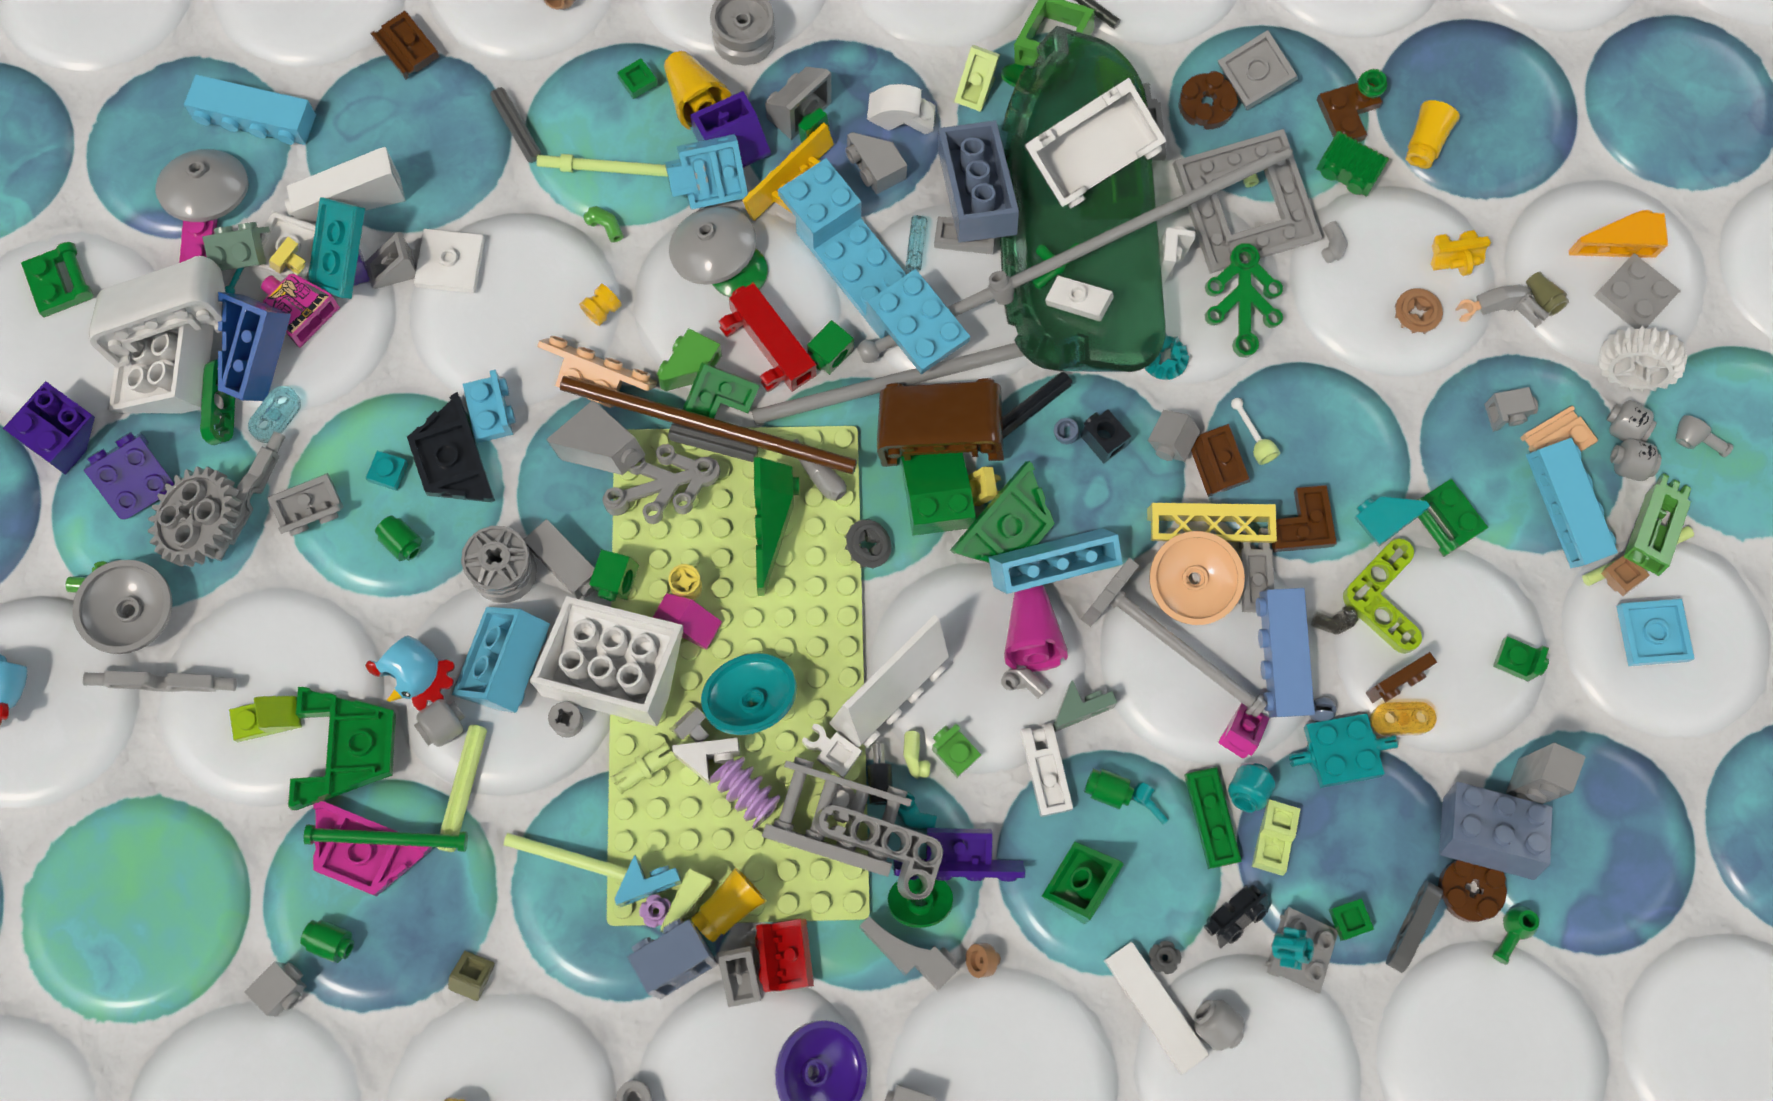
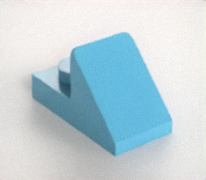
[614,855,682,908]

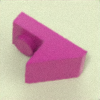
[1218,703,1270,758]

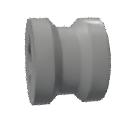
[548,702,584,738]

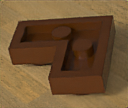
[1316,82,1383,142]
[1272,485,1337,552]

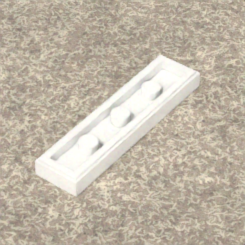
[1104,942,1209,1074]

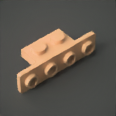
[537,336,658,408]

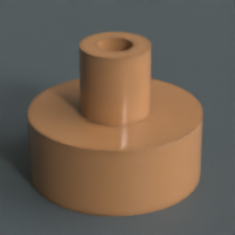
[966,943,1001,978]

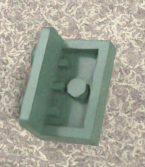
[202,222,270,271]

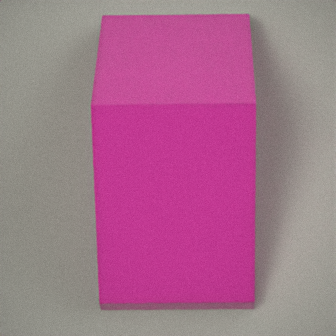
[653,593,722,650]

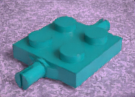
[1289,713,1398,788]

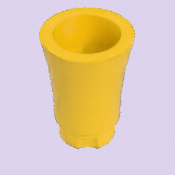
[1406,100,1460,169]
[691,867,767,943]

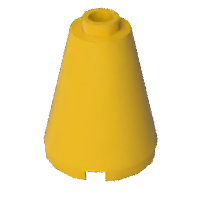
[664,51,732,130]

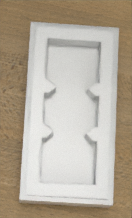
[1045,276,1114,322]

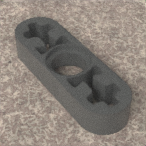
[1386,881,1443,973]

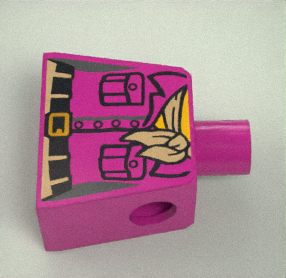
[261,273,340,348]

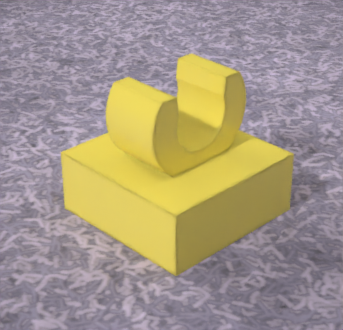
[269,237,306,275]
[968,466,1001,506]

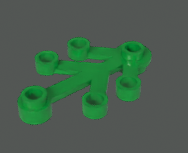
[1205,243,1283,358]

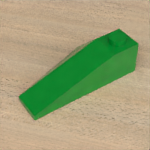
[754,457,800,596]

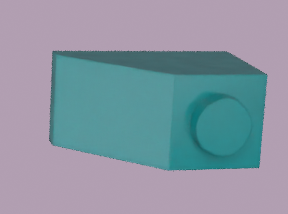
[1355,496,1430,547]

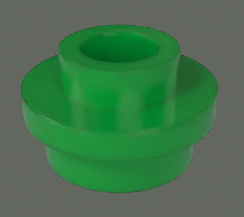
[1357,69,1387,98]

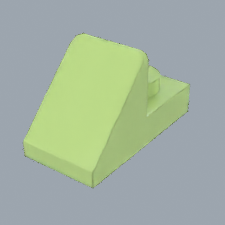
[954,45,1000,112]

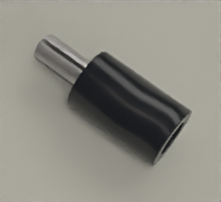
[868,743,893,805]

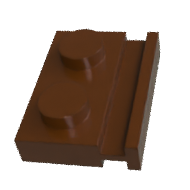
[371,10,440,80]
[1191,424,1250,497]
[1366,652,1437,703]

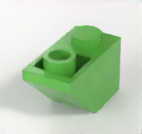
[657,328,722,391]

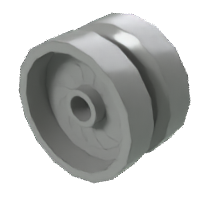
[710,0,775,66]

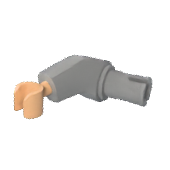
[1455,285,1550,328]

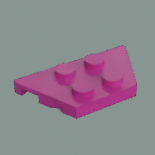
[313,801,432,897]

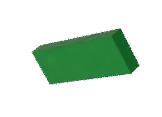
[1184,767,1242,870]

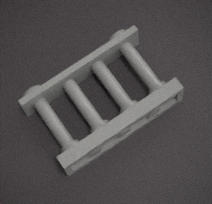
[762,756,912,877]

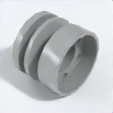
[461,526,537,603]

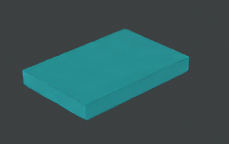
[307,197,365,299]

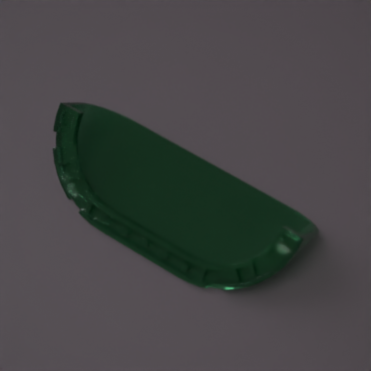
[1000,26,1166,372]

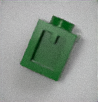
[1493,636,1549,682]

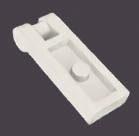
[1020,723,1073,817]

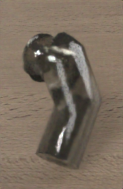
[1311,606,1358,635]

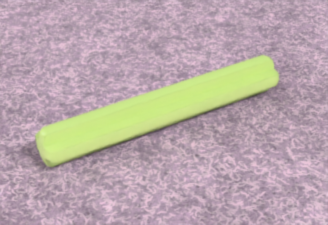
[437,725,487,852]

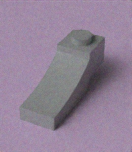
[859,916,958,991]

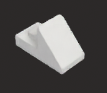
[672,738,740,785]

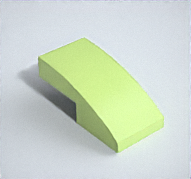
[1252,800,1300,876]

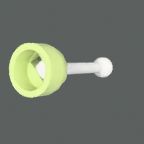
[1231,398,1280,465]

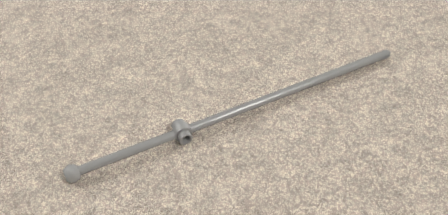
[857,146,1293,363]

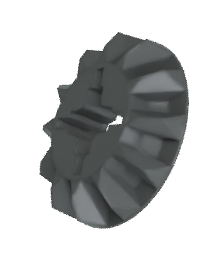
[844,520,891,569]

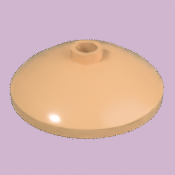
[1149,531,1245,625]

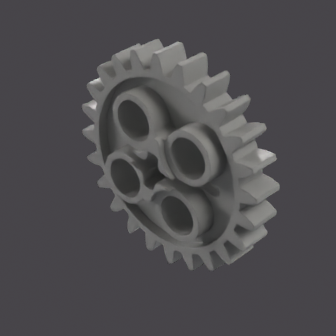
[148,467,242,567]

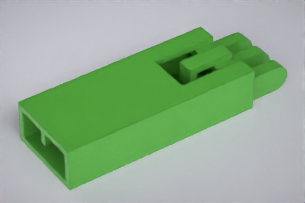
[1624,473,1691,576]

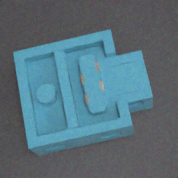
[665,134,748,210]

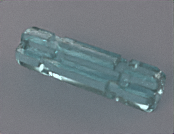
[905,215,927,272]

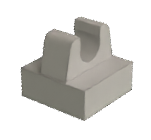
[670,707,709,742]

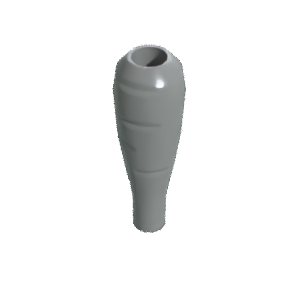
[793,439,846,501]

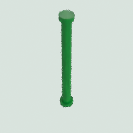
[303,824,468,852]

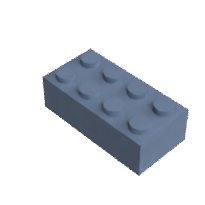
[938,120,1019,243]
[627,918,719,999]

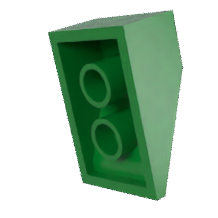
[900,453,976,536]

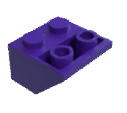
[690,91,771,168]
[3,381,95,475]

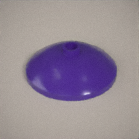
[775,1021,867,1101]

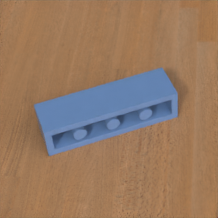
[1256,588,1315,718]

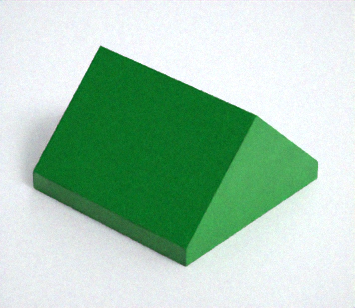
[1042,841,1124,924]

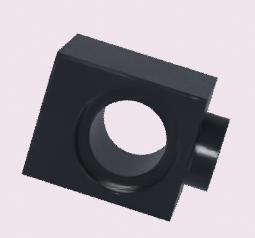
[1081,409,1132,464]

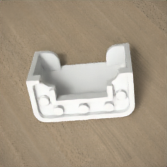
[1024,78,1166,209]
[89,256,226,368]

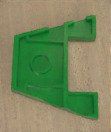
[288,687,396,811]

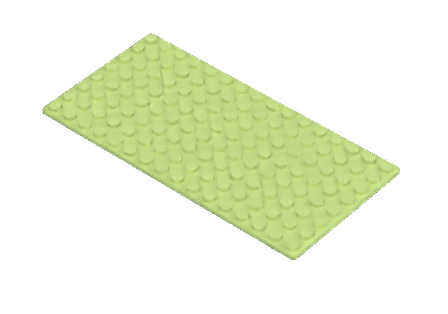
[607,426,870,926]

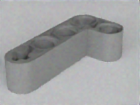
[814,805,943,900]

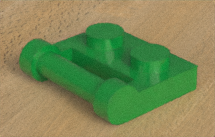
[21,242,93,317]
[1417,479,1489,557]

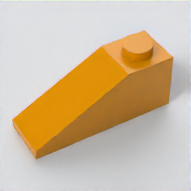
[1569,210,1668,258]

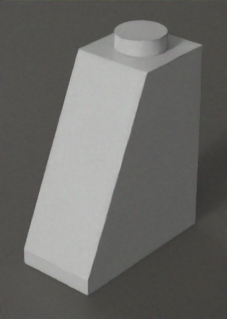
[546,400,646,475]

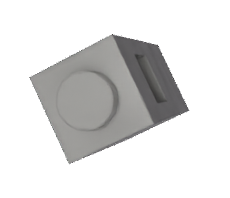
[523,519,595,599]

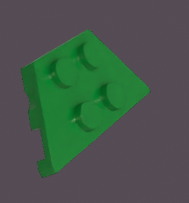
[950,461,1055,564]

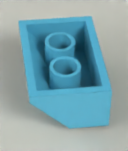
[452,607,550,713]

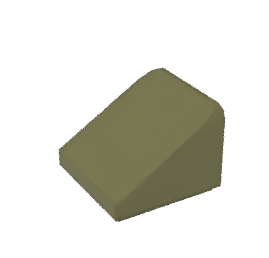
[448,951,495,1001]

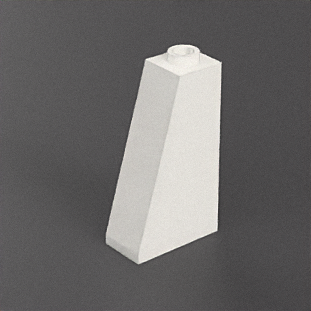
[285,147,405,223]

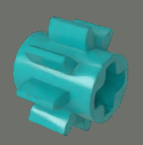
[1272,927,1314,970]

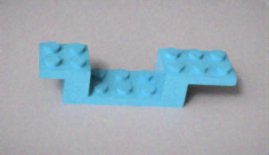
[778,158,971,374]

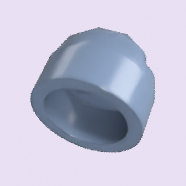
[1054,418,1079,445]
[1310,697,1336,722]

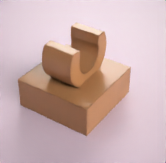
[1601,555,1650,596]

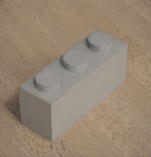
[1506,742,1586,804]

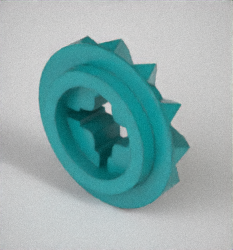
[1141,333,1190,380]

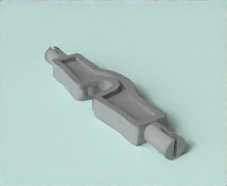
[214,431,286,562]
[83,671,237,692]

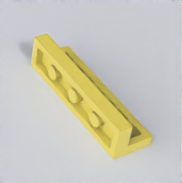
[1147,503,1277,543]

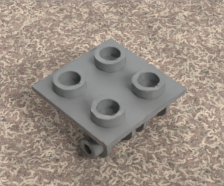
[1265,907,1338,993]

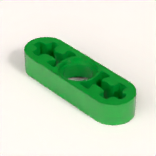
[200,359,236,445]

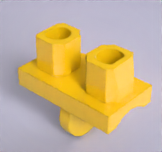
[1430,230,1491,276]

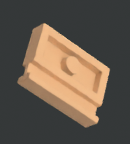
[1520,405,1598,452]

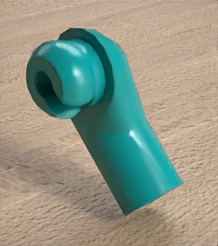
[898,792,937,830]

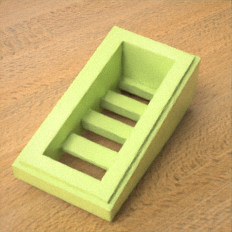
[660,869,714,934]

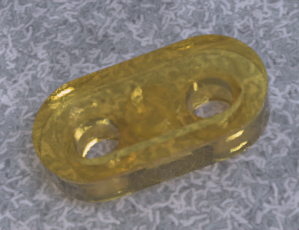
[1370,702,1437,736]

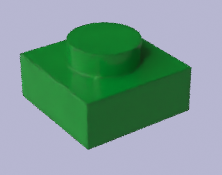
[617,58,658,99]
[798,107,830,142]
[1329,898,1374,941]

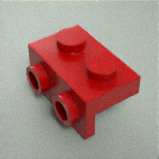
[755,919,814,992]

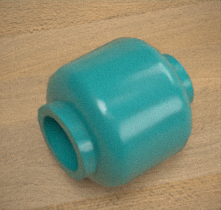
[1228,763,1276,812]

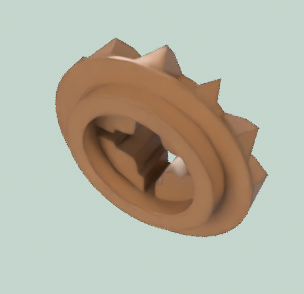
[1394,288,1443,334]

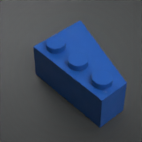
[218,292,291,401]

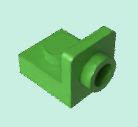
[932,724,981,778]

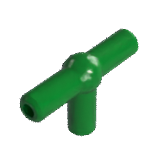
[1032,243,1079,290]

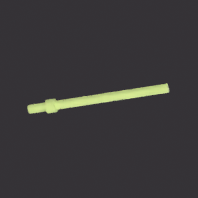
[537,154,668,177]

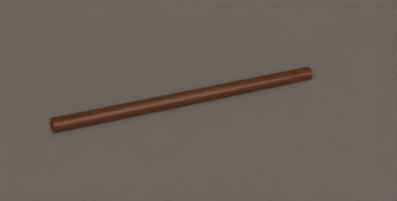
[560,376,857,475]

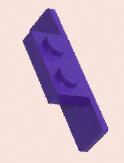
[893,828,1026,882]

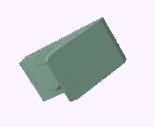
[1053,680,1117,732]

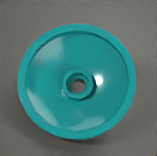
[701,653,797,735]

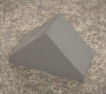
[365,232,416,288]
[717,946,761,1007]

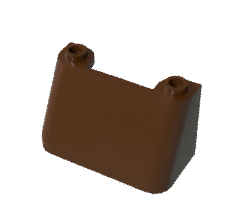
[877,378,1004,467]

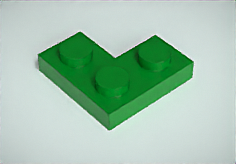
[683,362,760,418]

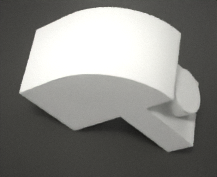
[867,84,936,135]

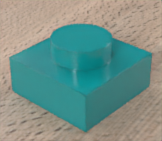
[366,451,409,491]

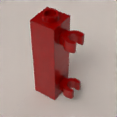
[718,282,816,392]

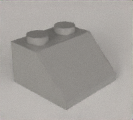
[766,67,831,140]

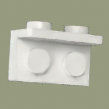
[1151,226,1196,287]

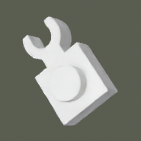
[802,724,862,778]

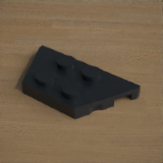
[407,392,495,502]

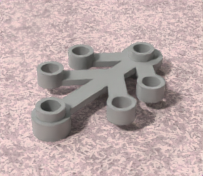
[603,444,720,524]

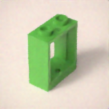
[1014,0,1095,80]

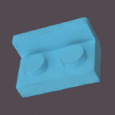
[463,369,516,443]

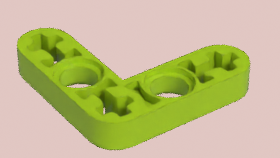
[1343,538,1422,654]

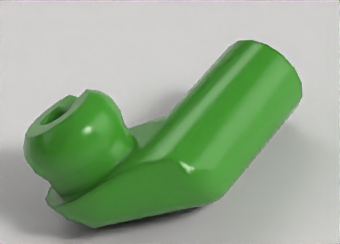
[584,206,624,243]

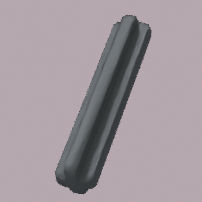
[490,87,542,163]
[668,423,758,462]

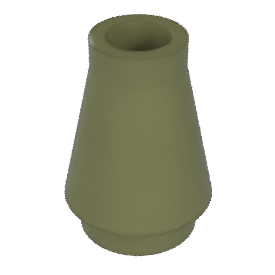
[1526,272,1569,316]

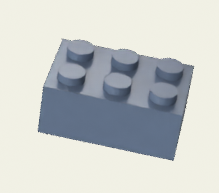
[1439,782,1552,880]

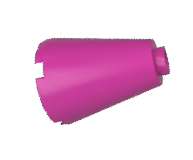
[1004,585,1068,672]

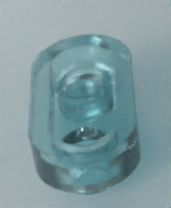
[248,386,301,443]

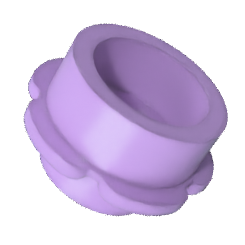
[639,894,671,928]

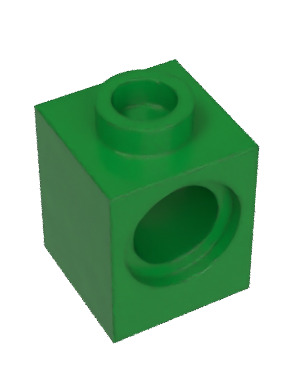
[807,320,854,375]
[589,549,639,602]

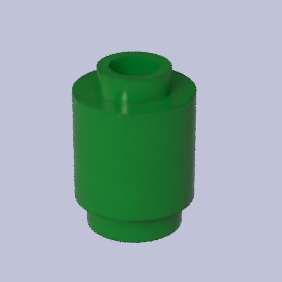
[375,515,422,561]
[1084,768,1134,809]
[300,920,354,963]

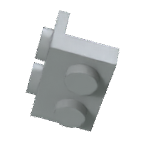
[267,473,343,536]

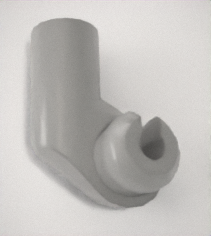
[1321,221,1346,263]
[1001,668,1049,699]

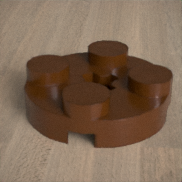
[1178,71,1238,130]
[1438,860,1507,922]

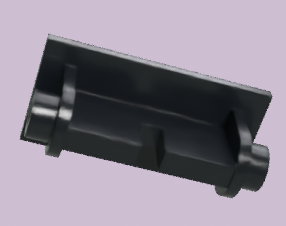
[1204,885,1269,948]

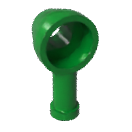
[1492,906,1539,965]

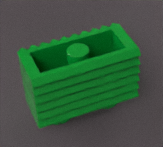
[1316,131,1389,197]

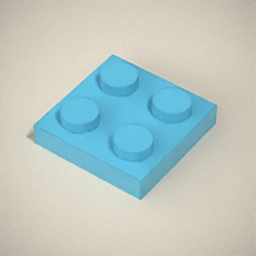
[1616,599,1695,667]

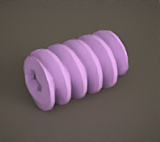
[709,757,780,829]

